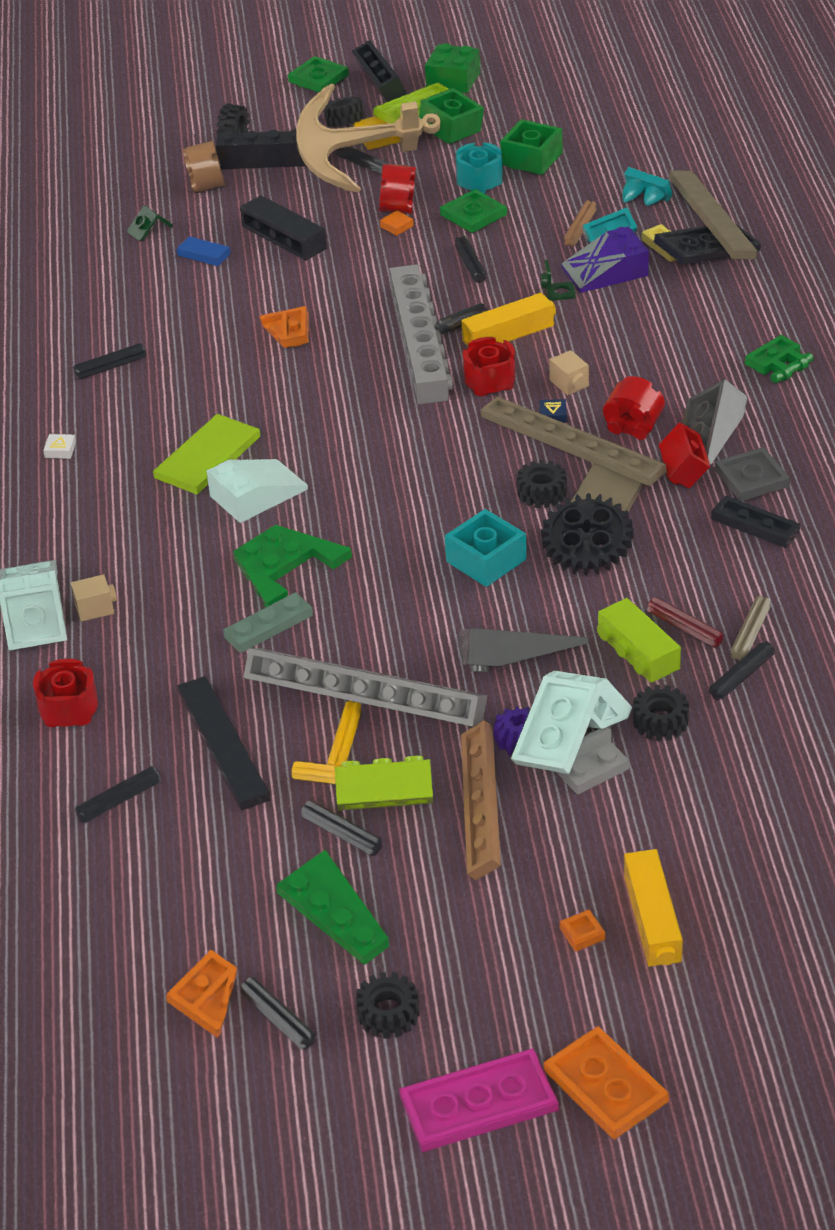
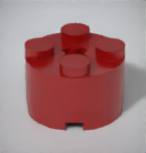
[379,164,416,214]
[463,337,516,396]
[603,376,665,440]
[33,659,99,727]

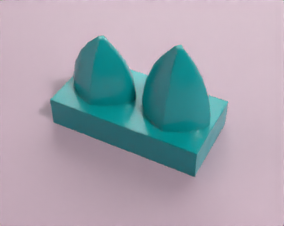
[622,167,673,206]
[583,207,638,243]

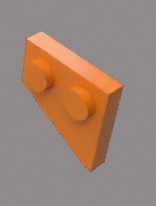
[259,306,309,348]
[166,950,237,1038]

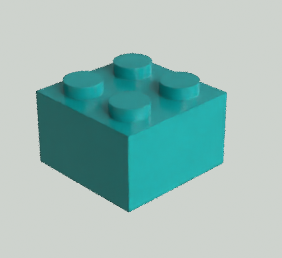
[445,509,527,587]

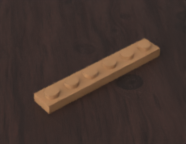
[461,720,501,881]

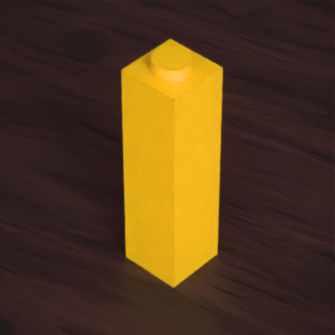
[461,293,556,346]
[624,849,683,967]

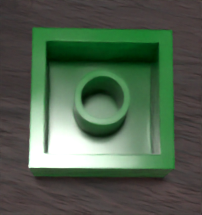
[425,43,480,93]
[419,88,484,144]
[500,119,563,175]

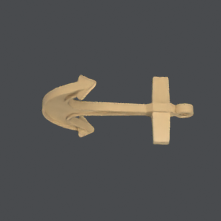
[296,84,440,192]

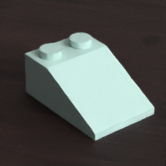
[207,459,308,523]

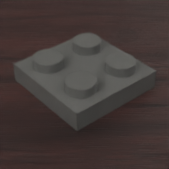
[715,447,790,501]

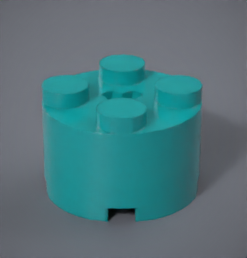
[455,142,503,194]

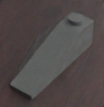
[458,628,588,673]

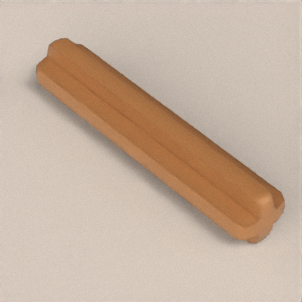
[564,200,596,247]

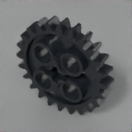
[541,493,634,575]

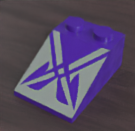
[561,226,649,293]

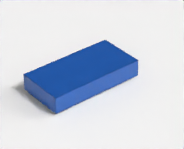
[177,236,231,266]

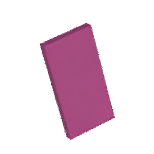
[399,1048,559,1152]

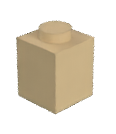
[549,350,589,395]
[71,574,117,622]

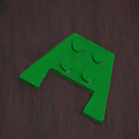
[233,525,352,608]

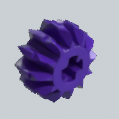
[493,705,531,756]

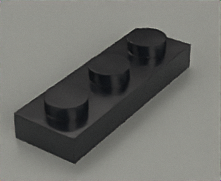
[711,496,800,548]

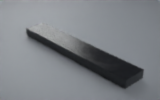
[177,676,270,811]

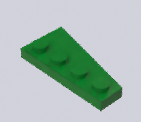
[276,850,389,965]

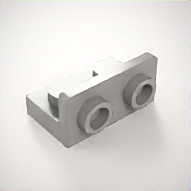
[556,727,629,795]

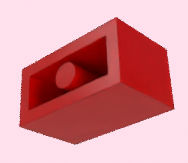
[659,422,711,489]

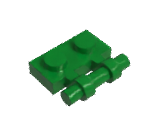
[745,335,814,383]

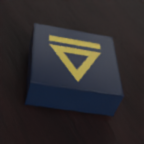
[540,399,567,423]

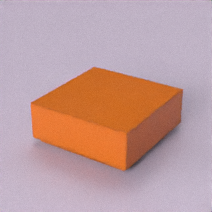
[380,211,414,236]
[560,910,605,952]

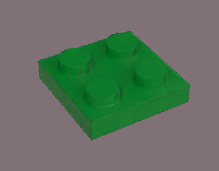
[288,56,349,93]
[440,189,507,233]

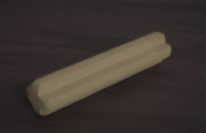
[731,595,771,661]

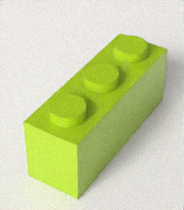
[597,598,681,683]
[334,756,433,811]

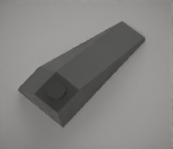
[683,379,748,465]

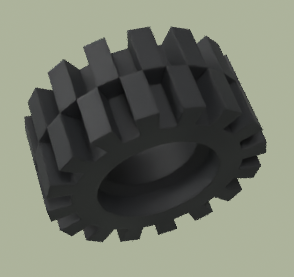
[323,96,365,127]
[216,103,250,134]
[517,460,567,508]
[633,685,689,741]
[356,972,419,1039]

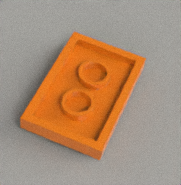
[544,1026,669,1140]

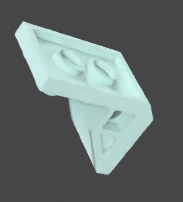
[0,560,67,650]
[511,671,632,774]

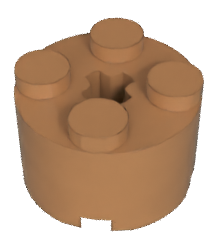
[182,140,225,193]

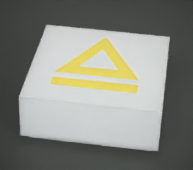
[43,434,76,459]

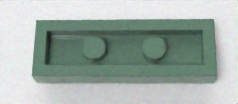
[223,592,313,653]

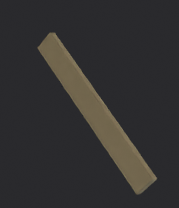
[669,170,757,259]
[480,396,666,486]

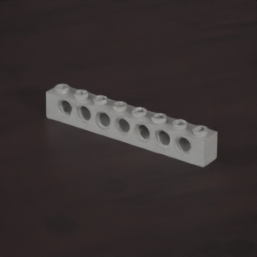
[389,264,453,404]
[243,648,488,726]

